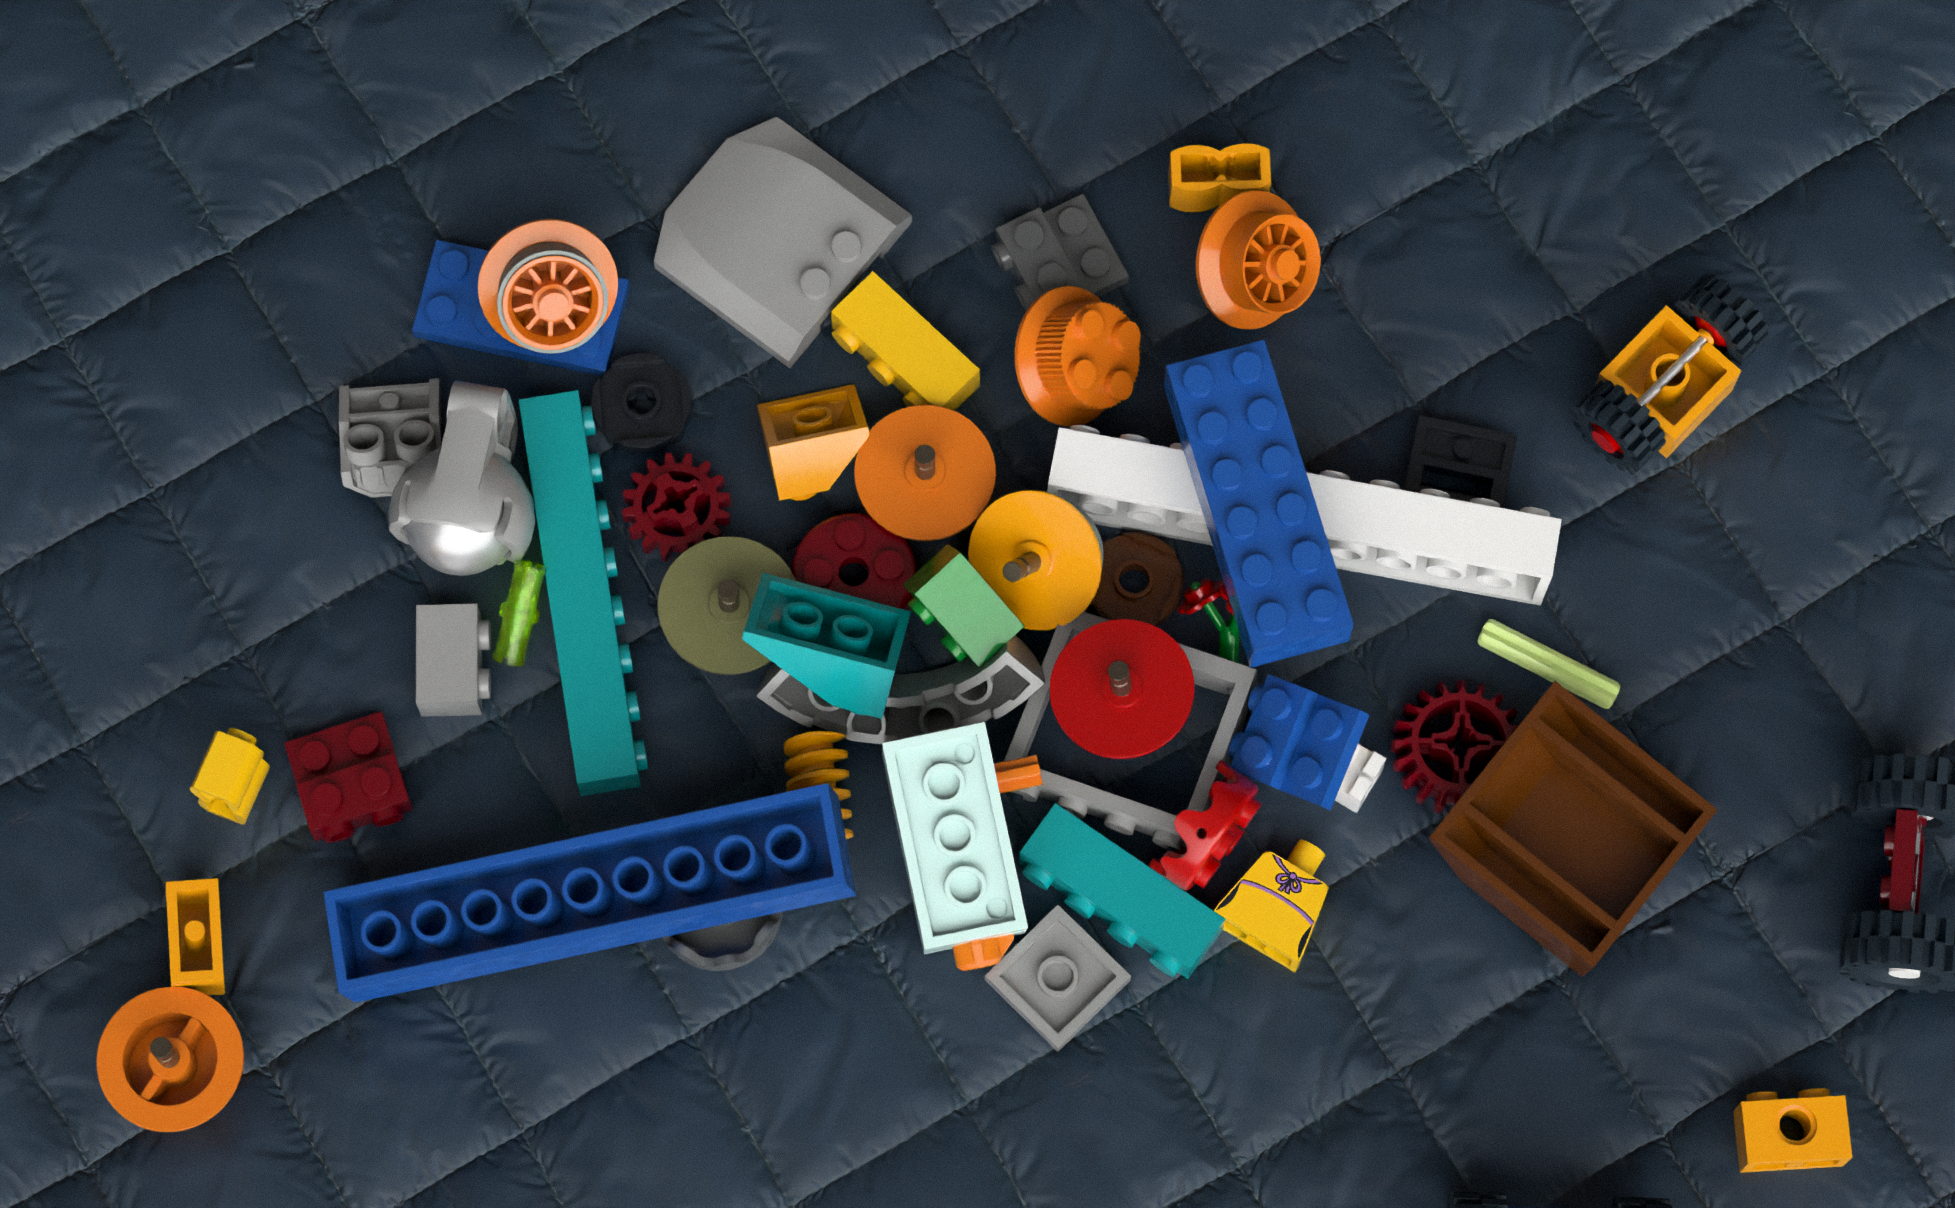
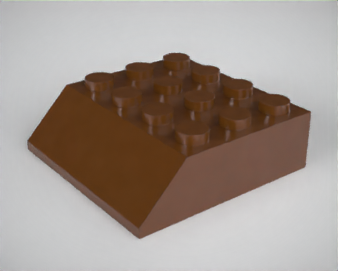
[1429,681,1718,977]

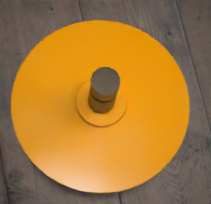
[968,490,1104,631]

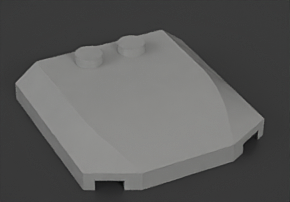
[654,117,912,368]

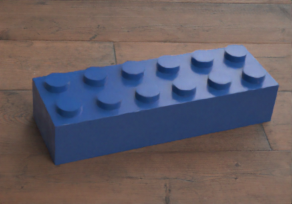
[1164,340,1354,668]

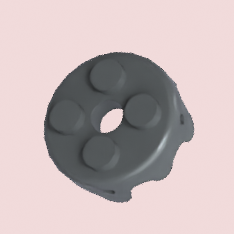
[662,912,783,971]

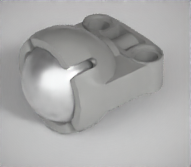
[387,380,536,576]

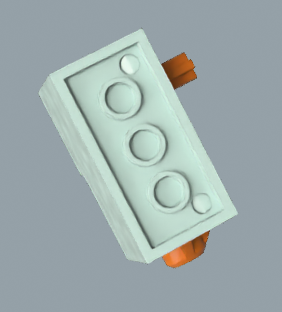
[882,722,1043,971]

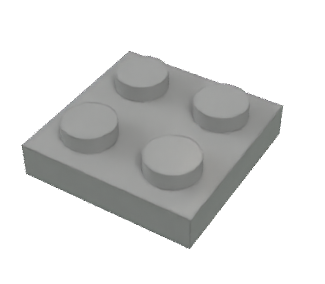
[985,905,1131,1052]

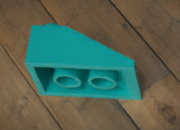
[742,572,911,719]

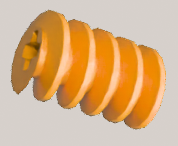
[783,731,853,840]

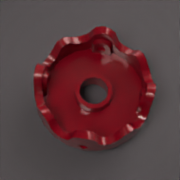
[791,513,917,611]

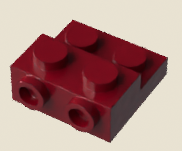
[284,711,413,843]

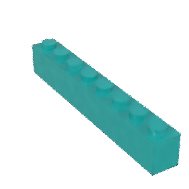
[519,390,648,796]

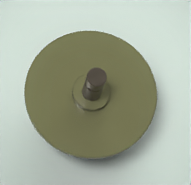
[658,536,796,675]

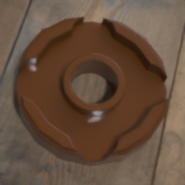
[1089,531,1184,627]

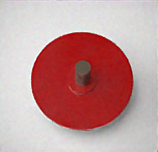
[1049,619,1195,759]

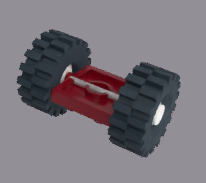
[1838,754,1955,993]

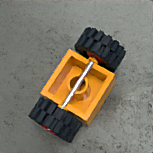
[1570,274,1769,474]

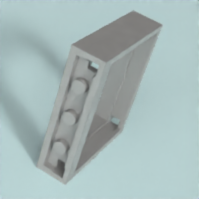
[1004,612,1258,850]

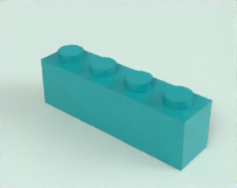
[1019,803,1225,979]

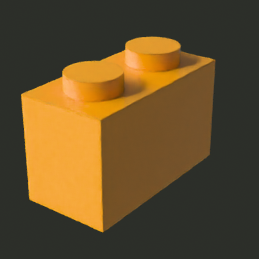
[166,878,225,996]

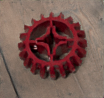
[1390,679,1520,814]

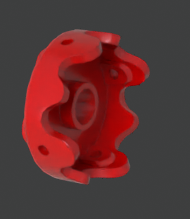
[1148,759,1262,891]

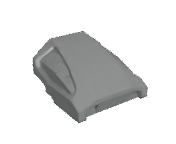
[339,378,442,498]

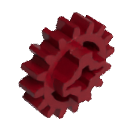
[622,452,731,562]

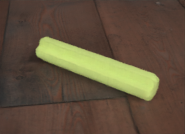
[1478,619,1621,709]

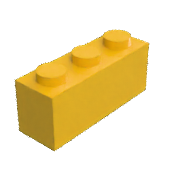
[831,271,980,411]

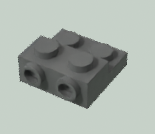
[991,194,1129,312]

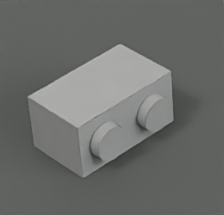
[416,604,491,717]

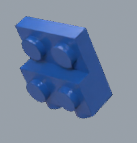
[1229,674,1370,811]

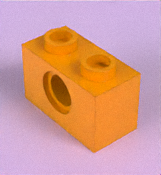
[1733,1088,1852,1173]

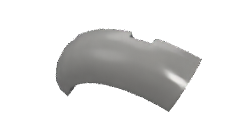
[756,635,1045,744]

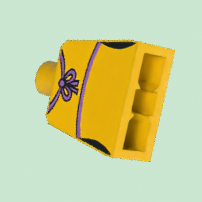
[1214,839,1329,972]

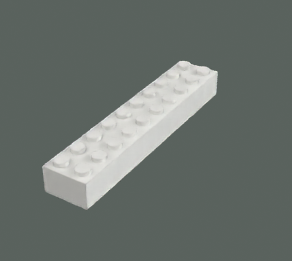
[1047,425,1562,606]

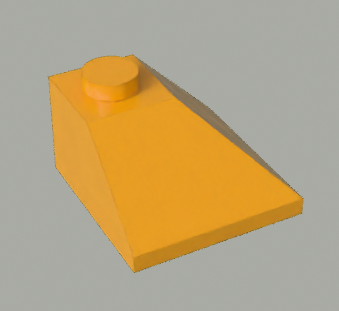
[757,384,870,501]

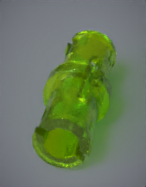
[492,560,547,666]

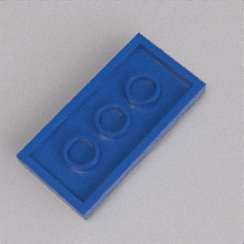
[412,240,630,377]

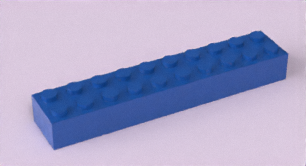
[323,783,857,1003]

